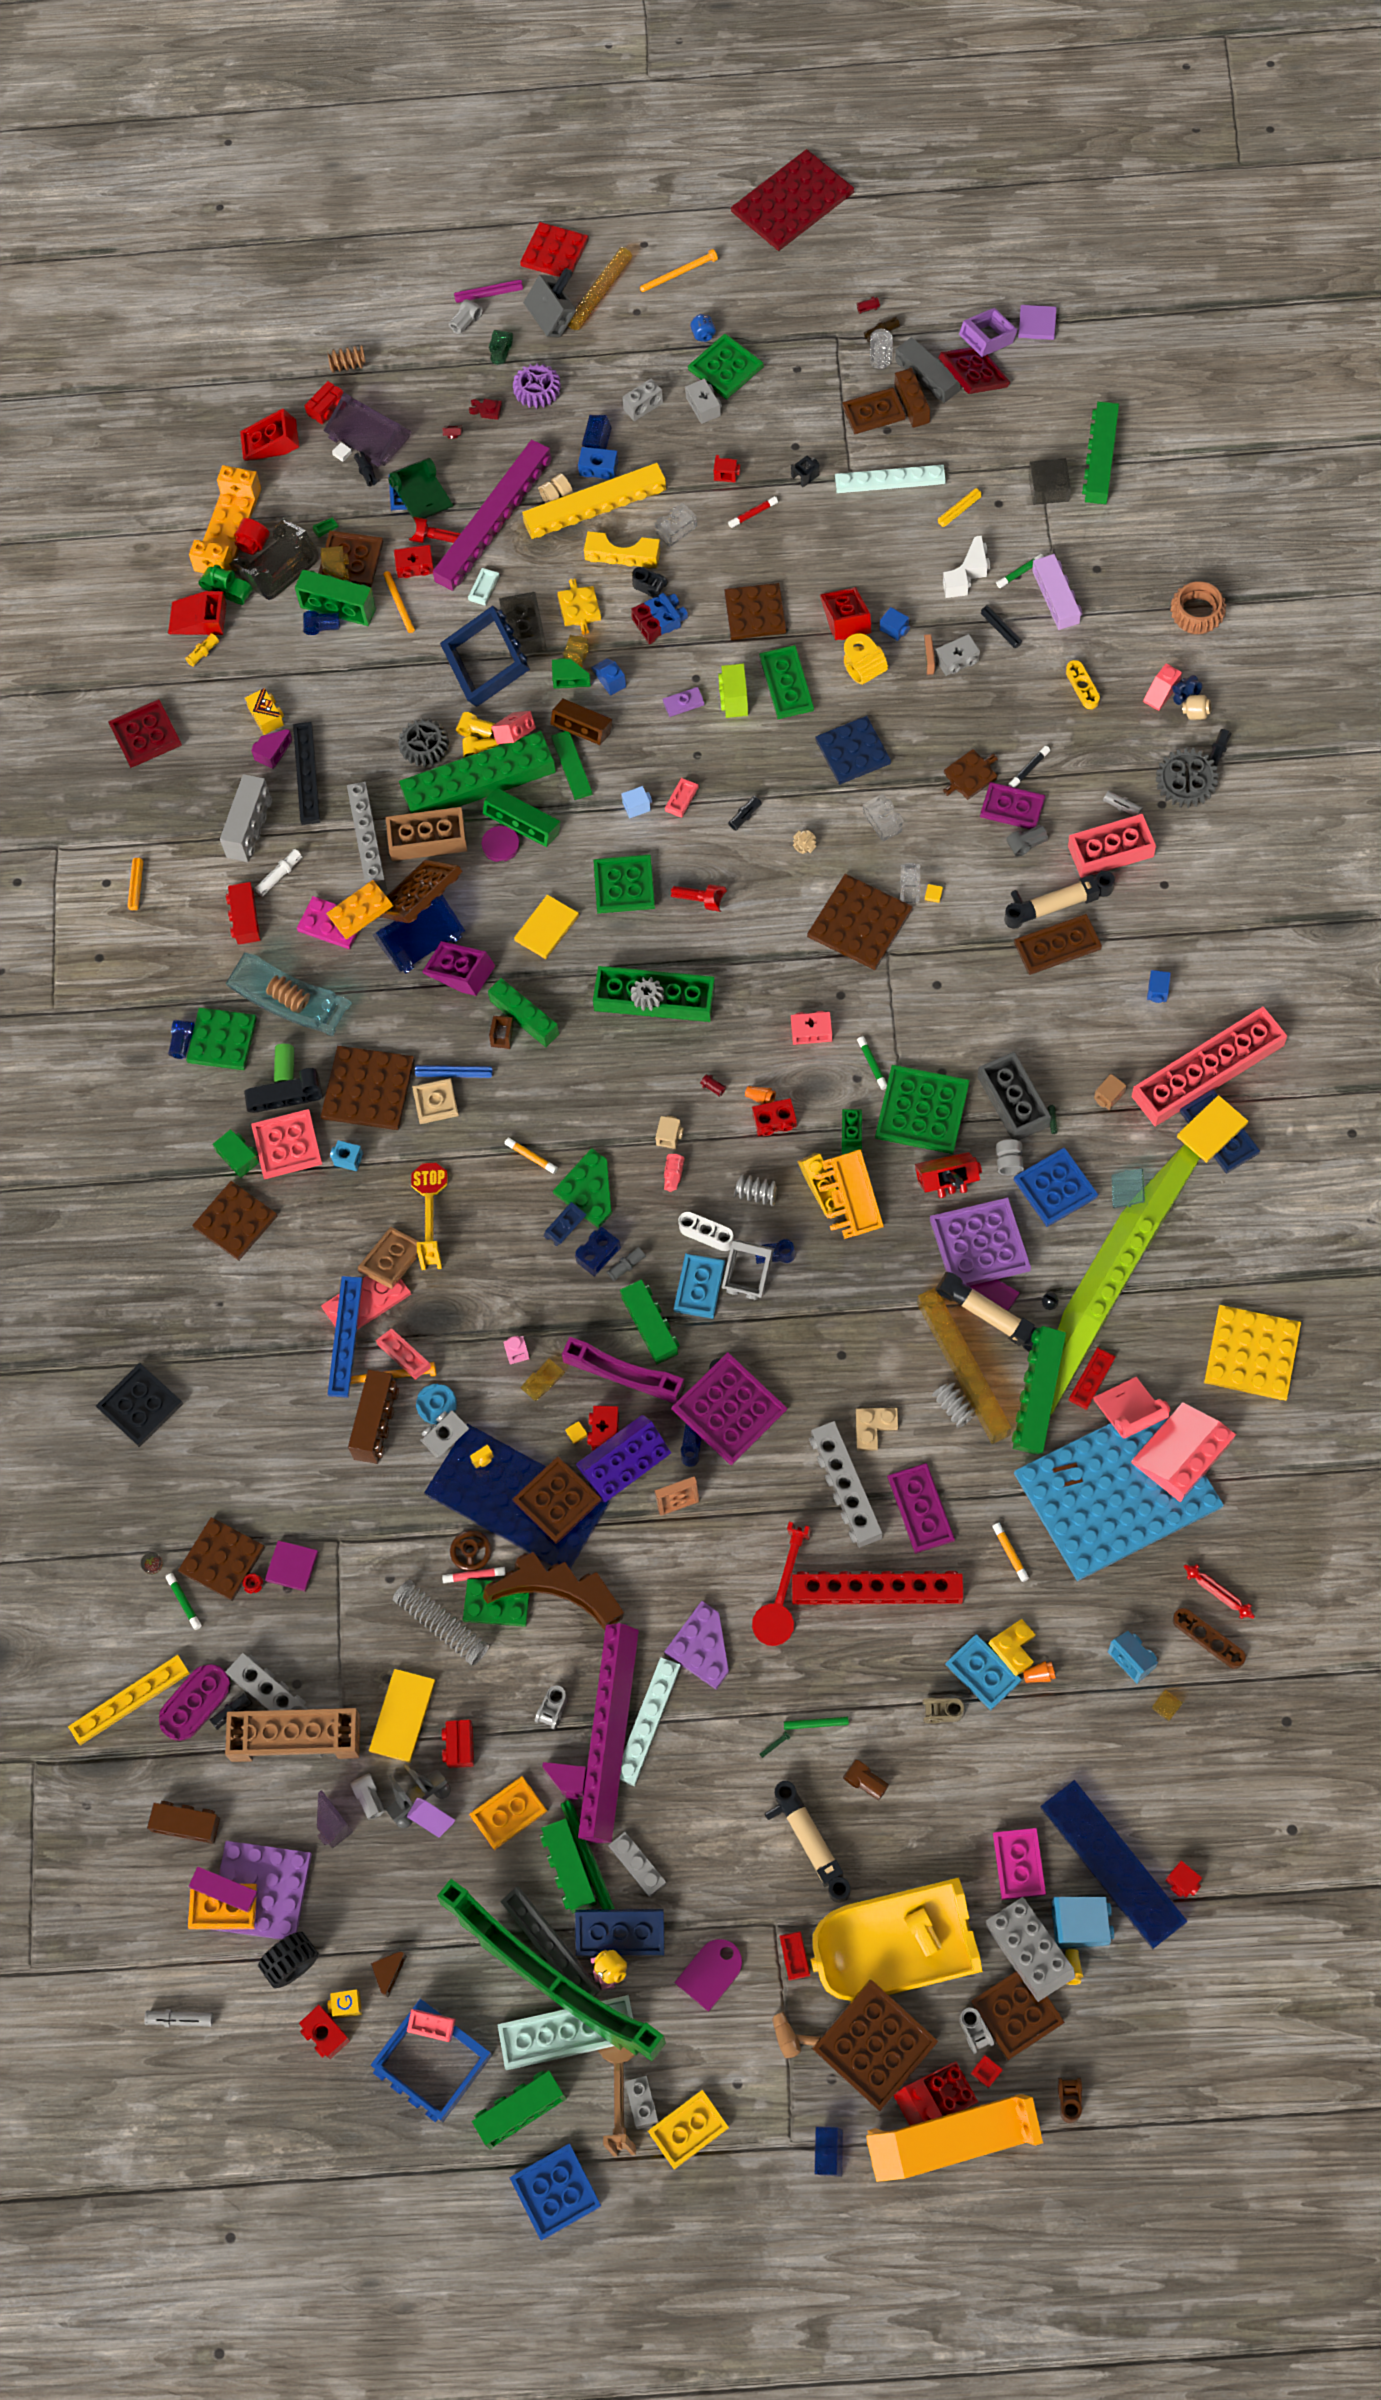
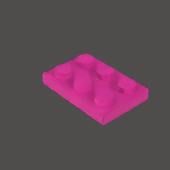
[297,896,359,950]
[993,1828,1046,1900]

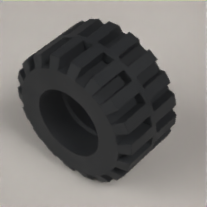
[258,1932,319,1989]

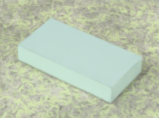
[468,568,500,606]

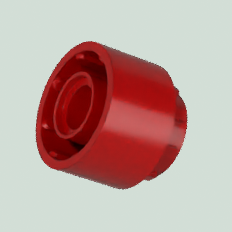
[234,518,270,555]

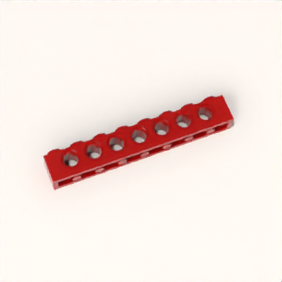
[792,1571,963,1605]

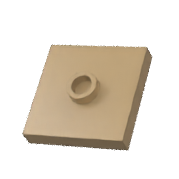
[412,1078,459,1124]

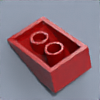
[240,408,299,461]
[820,587,871,640]

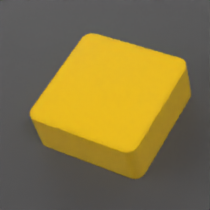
[925,884,943,903]
[565,1422,587,1444]

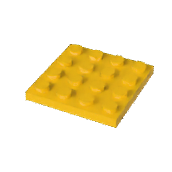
[1204,1305,1301,1401]

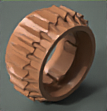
[1170,582,1226,634]

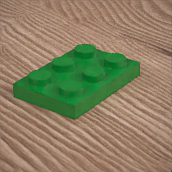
[463,1579,530,1627]

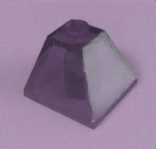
[317,1790,353,1848]

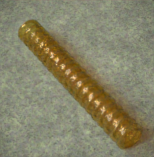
[568,247,632,330]

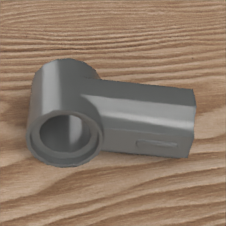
[1006,825,1048,857]

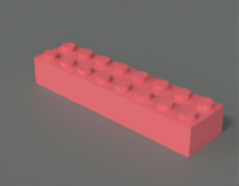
[1131,1006,1287,1127]

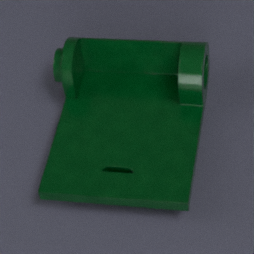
[388,457,453,521]

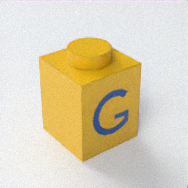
[327,1989,362,2019]

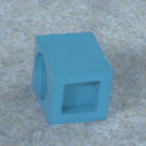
[330,1140,363,1171]

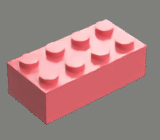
[1068,814,1156,878]

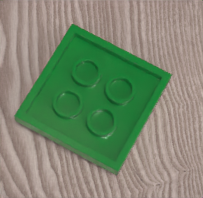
[688,334,764,400]
[593,855,655,914]
[186,1008,257,1071]

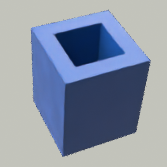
[880,607,910,641]
[1147,970,1171,1003]

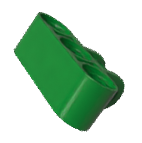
[198,564,253,605]

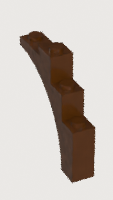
[483,1552,624,1631]

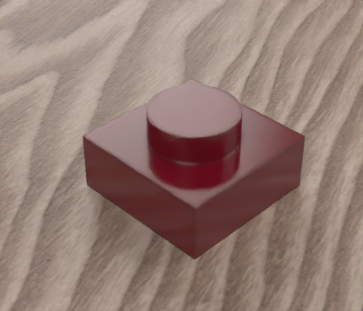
[442,425,463,439]

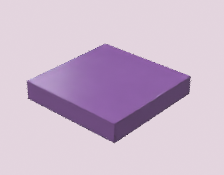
[1018,305,1056,340]

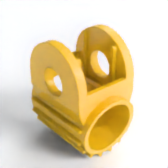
[844,634,888,685]

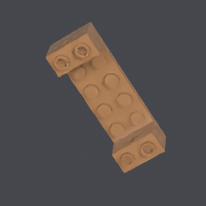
[225,1708,361,1762]

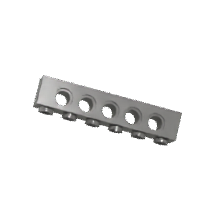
[347,782,387,891]
[809,1421,882,1548]
[226,1653,325,1757]

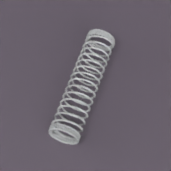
[393,1580,489,1666]

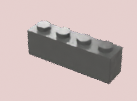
[895,337,960,403]

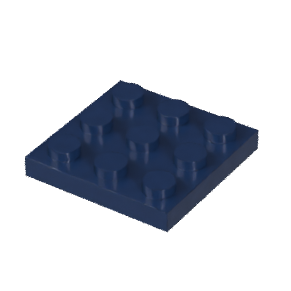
[815,716,891,785]

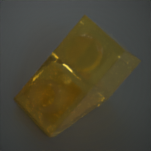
[321,546,349,580]

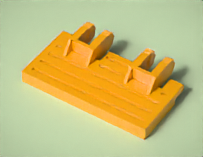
[815,1150,884,1239]

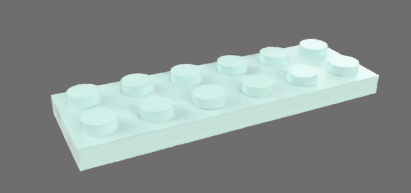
[497,1995,633,2070]

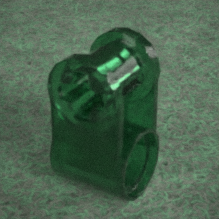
[489,330,513,365]

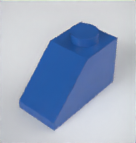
[591,659,626,696]

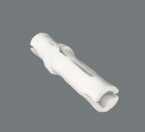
[254,849,303,897]

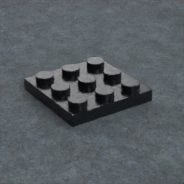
[96,1363,183,1447]

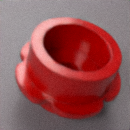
[242,1573,263,1594]

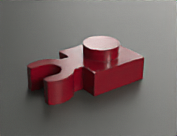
[469,399,502,420]

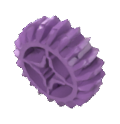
[513,363,561,409]

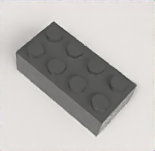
[978,1052,1051,1141]

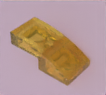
[520,1358,565,1401]

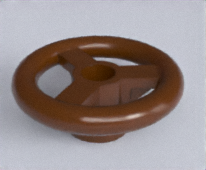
[450,1530,492,1571]

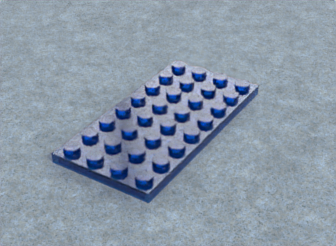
[424,1423,610,1569]

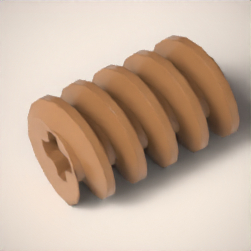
[327,345,366,373]
[266,975,311,1013]

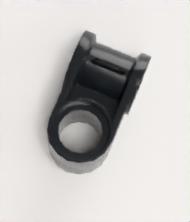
[632,567,668,598]

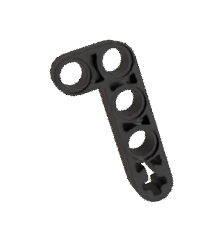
[244,1068,323,1113]

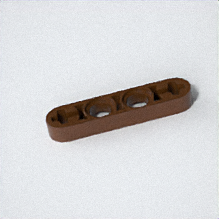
[1173,1608,1246,1669]

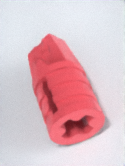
[664,1154,685,1192]

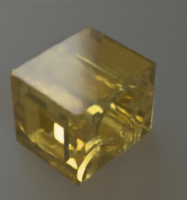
[563,635,589,667]

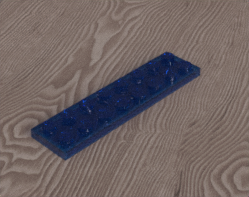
[1040,1780,1188,1950]

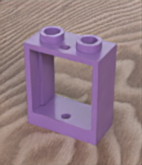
[959,308,1017,357]

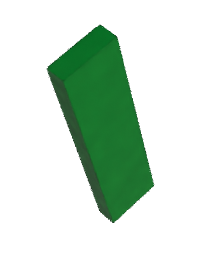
[551,731,593,800]

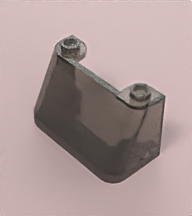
[229,519,319,600]

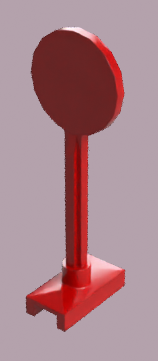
[752,1521,812,1646]

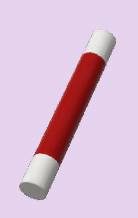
[728,496,778,528]

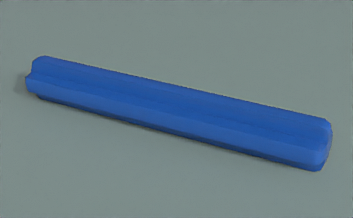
[415,1065,493,1078]

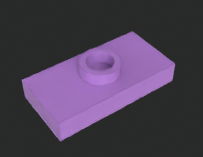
[663,687,704,717]

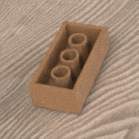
[386,807,467,861]

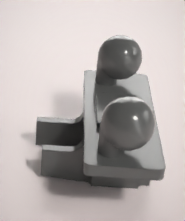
[385,1764,451,1828]

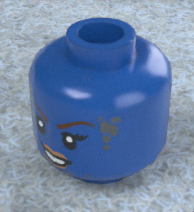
[690,314,716,342]

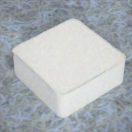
[332,443,352,462]

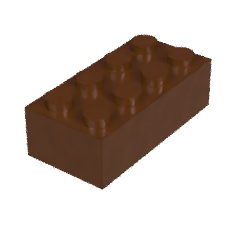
[348,1370,399,1464]

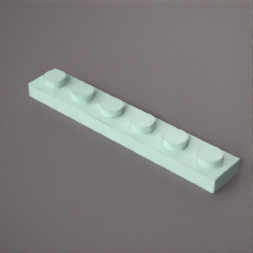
[835,465,945,493]
[620,1657,681,1786]

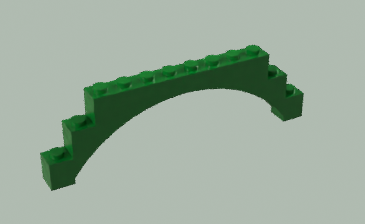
[437,1879,666,2061]

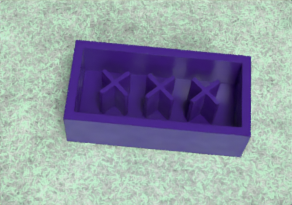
[576,1415,671,1502]

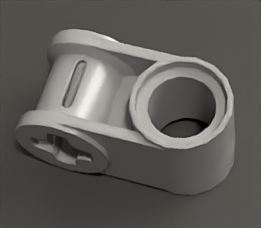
[535,1685,568,1730]
[959,2008,994,2054]

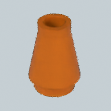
[745,1086,776,1105]
[1023,1661,1056,1683]

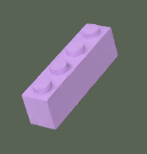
[1032,554,1082,630]

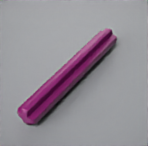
[454,279,523,303]

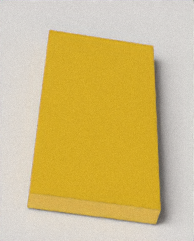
[369,1669,436,1763]

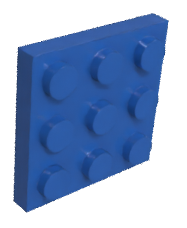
[1013,1147,1098,1227]
[509,2143,602,2241]

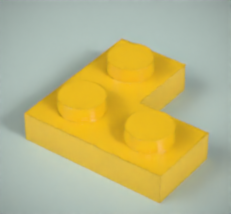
[988,1619,1035,1676]

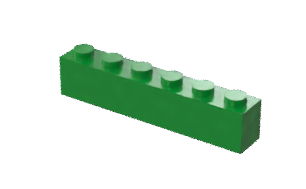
[1082,401,1119,505]
[1012,1326,1066,1455]

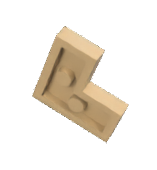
[856,1408,898,1451]

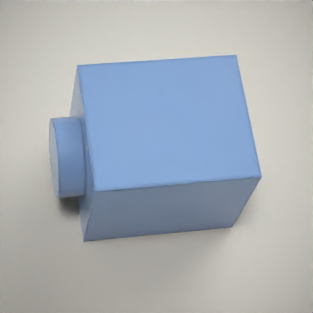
[621,786,652,819]

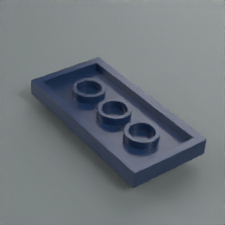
[1180,1089,1260,1174]
[575,1909,665,1956]

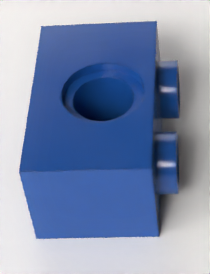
[578,447,618,479]

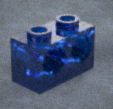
[575,1226,621,1277]

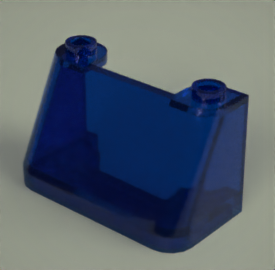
[372,895,465,974]

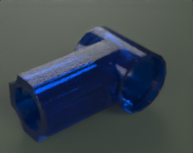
[303,611,340,635]
[168,1019,195,1059]
[755,1239,796,1264]
[680,1423,702,1467]

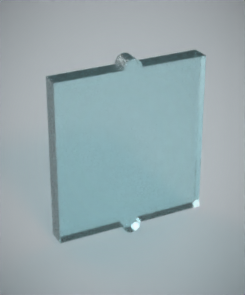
[1111,1168,1145,1209]

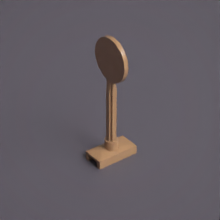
[598,2046,636,2157]

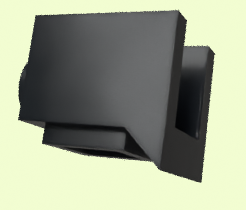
[791,455,820,487]

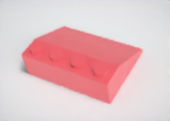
[1131,1402,1236,1502]

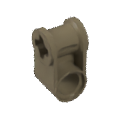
[923,1698,964,1724]

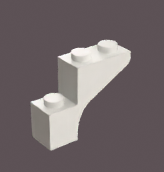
[943,536,990,598]

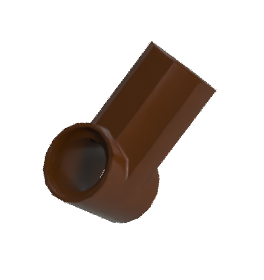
[843,1759,889,1801]

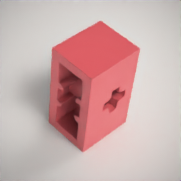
[491,711,536,744]
[791,1011,832,1045]

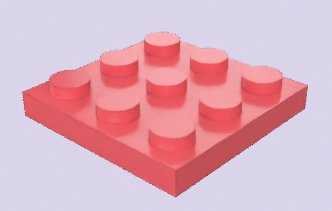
[251,1109,322,1179]

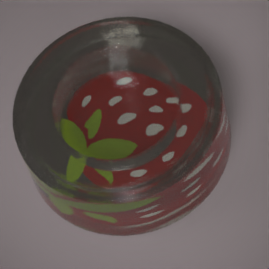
[141,1552,163,1575]

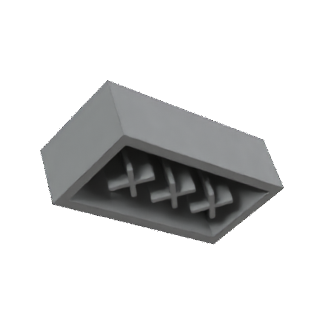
[220,774,272,862]
[986,1897,1075,2002]

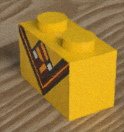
[245,688,284,735]

